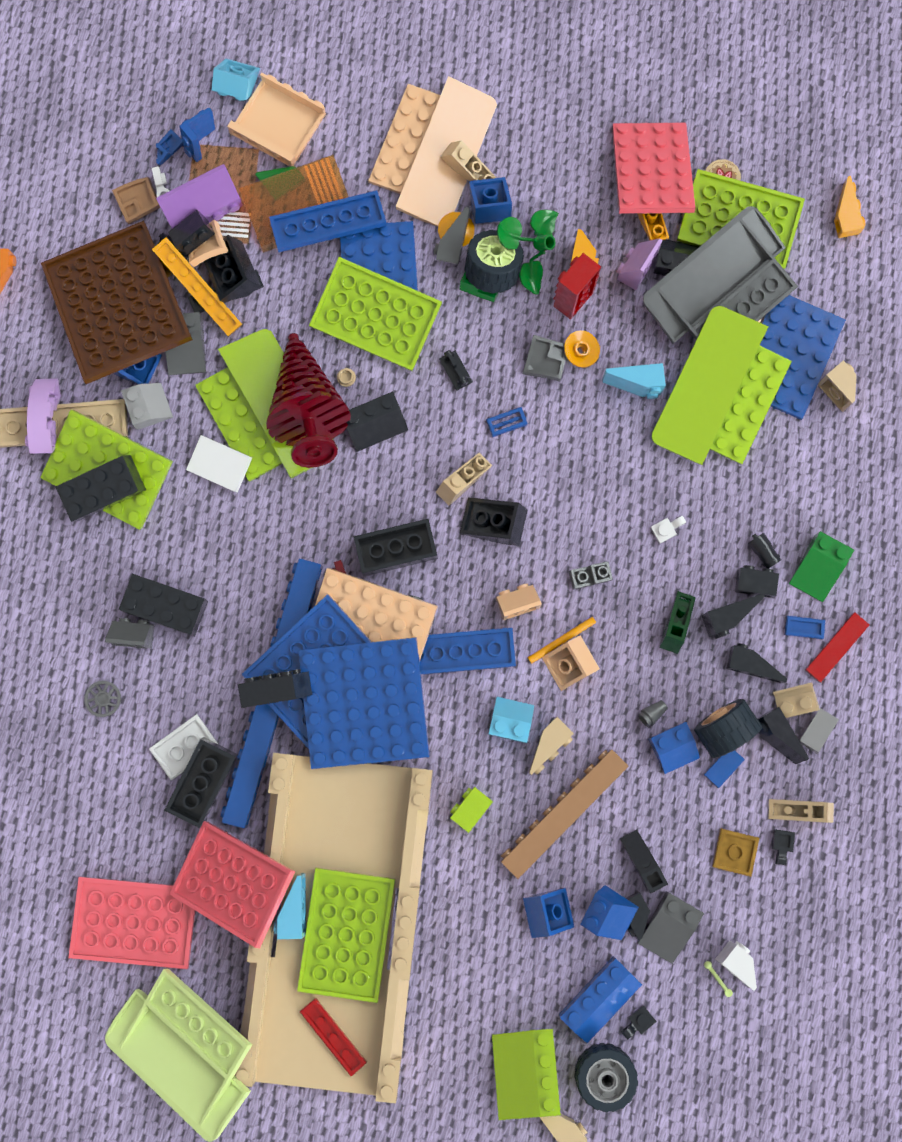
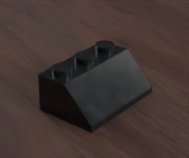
[204,235,261,302]
[653,239,699,276]
[346,391,408,452]

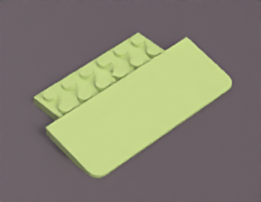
[105,968,252,1142]

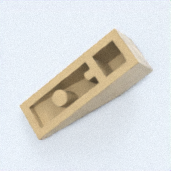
[769,799,834,823]
[540,1113,588,1142]

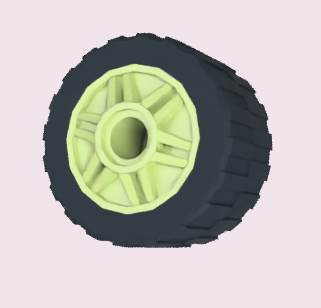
[464,229,524,293]

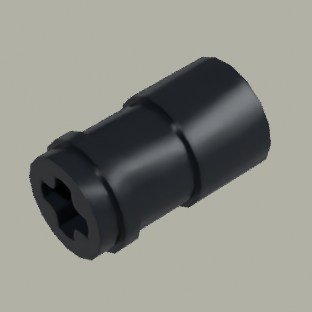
[748,533,781,569]

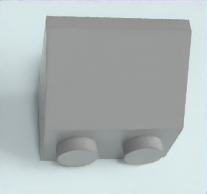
[121,383,173,430]

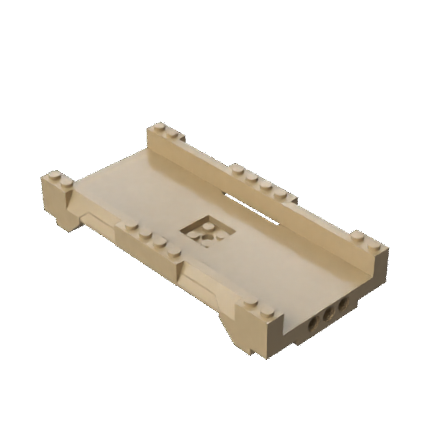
[234,753,433,1103]

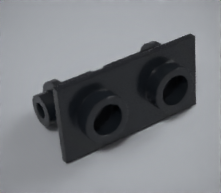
[439,350,473,391]

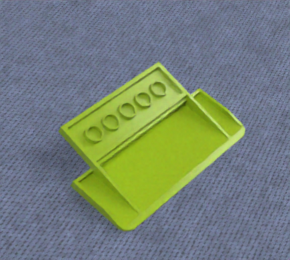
[651,306,792,465]
[195,329,338,482]

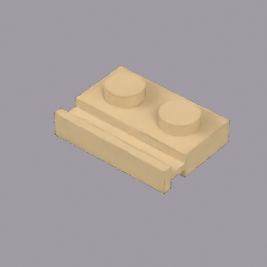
[773,682,820,718]

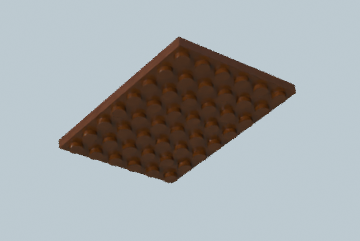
[41,220,193,384]

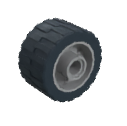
[574,1043,638,1112]

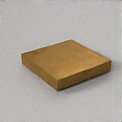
[712,828,760,877]

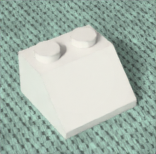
[715,941,757,991]

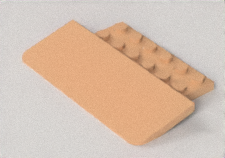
[368,76,497,226]

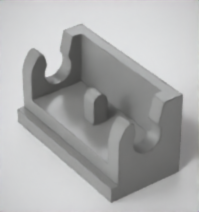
[800,708,839,755]

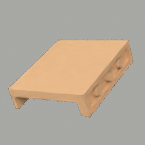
[227,72,326,166]

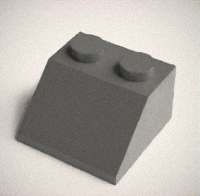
[105,618,155,649]

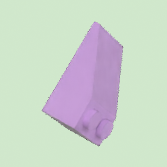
[617,239,663,290]

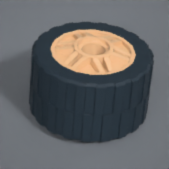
[694,699,762,758]

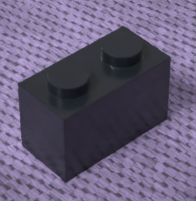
[168,210,215,256]
[735,565,779,598]

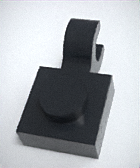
[772,829,795,865]
[621,1005,657,1040]

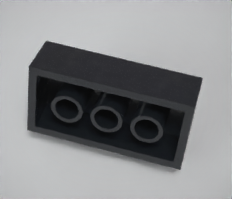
[55,455,146,522]
[353,519,438,577]
[118,573,208,637]
[164,737,238,828]

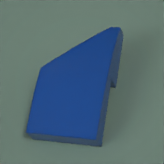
[156,129,183,166]

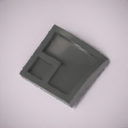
[522,335,566,382]

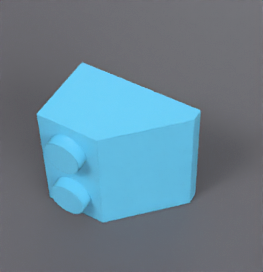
[212,59,260,101]
[488,697,535,743]

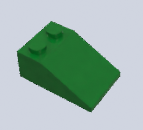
[789,531,854,602]

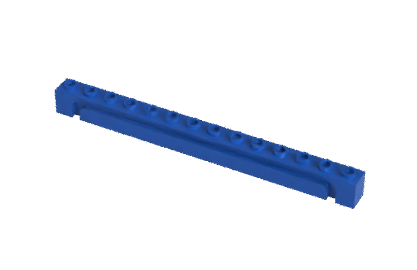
[220,558,323,829]

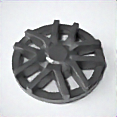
[84,681,121,717]

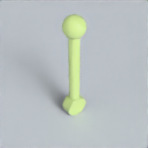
[704,961,733,997]

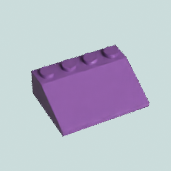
[156,164,243,229]

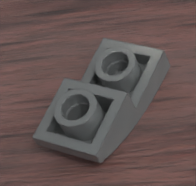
[568,562,613,590]

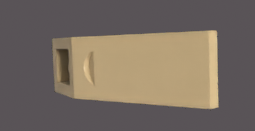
[440,140,496,181]
[436,453,492,506]
[529,717,574,775]

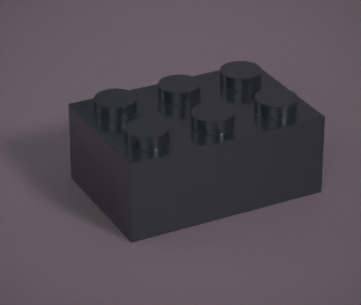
[237,669,313,708]

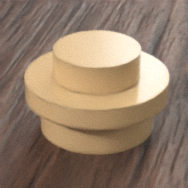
[337,368,356,387]

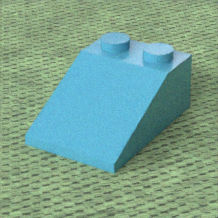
[602,363,666,399]
[274,873,306,940]

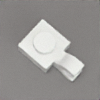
[152,167,169,197]
[650,516,686,544]

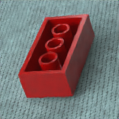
[553,253,601,320]

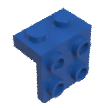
[179,108,215,162]

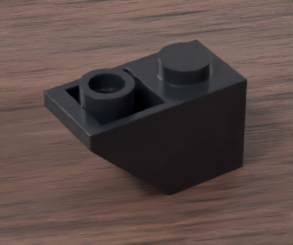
[626,892,650,940]

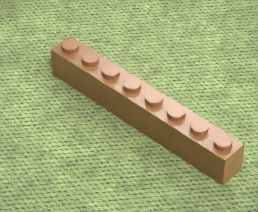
[501,749,629,879]

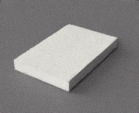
[186,435,252,493]
[149,714,218,781]

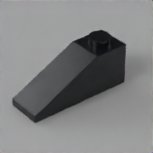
[726,643,787,684]
[757,707,809,764]

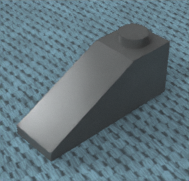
[434,206,471,264]

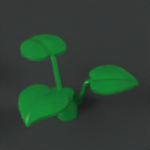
[497,209,559,295]

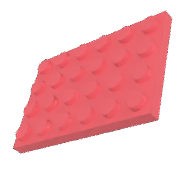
[612,123,695,214]
[170,821,295,948]
[69,877,195,969]

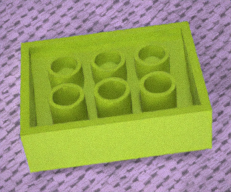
[492,1029,561,1120]

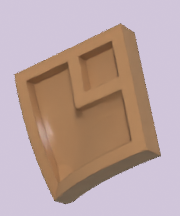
[112,177,161,224]

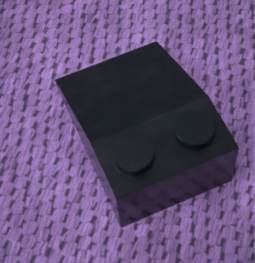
[460,497,528,546]
[702,594,764,639]

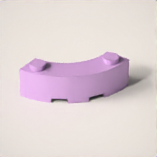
[25,379,61,454]

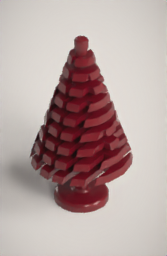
[266,333,351,468]

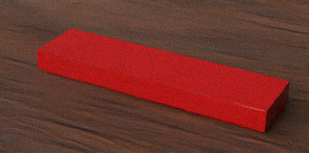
[805,612,870,683]
[300,998,367,1076]

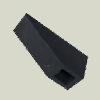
[619,829,668,894]

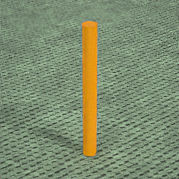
[527,617,596,664]

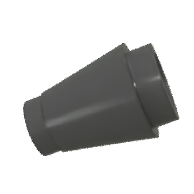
[638,700,668,727]

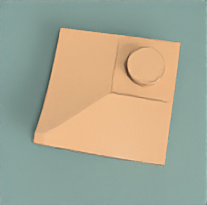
[188,220,228,267]

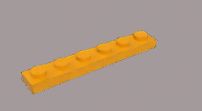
[152,237,242,337]

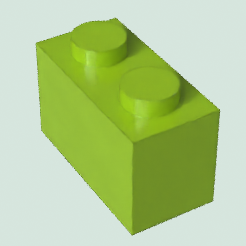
[450,787,493,833]

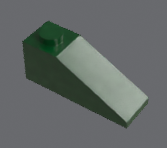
[659,591,696,654]

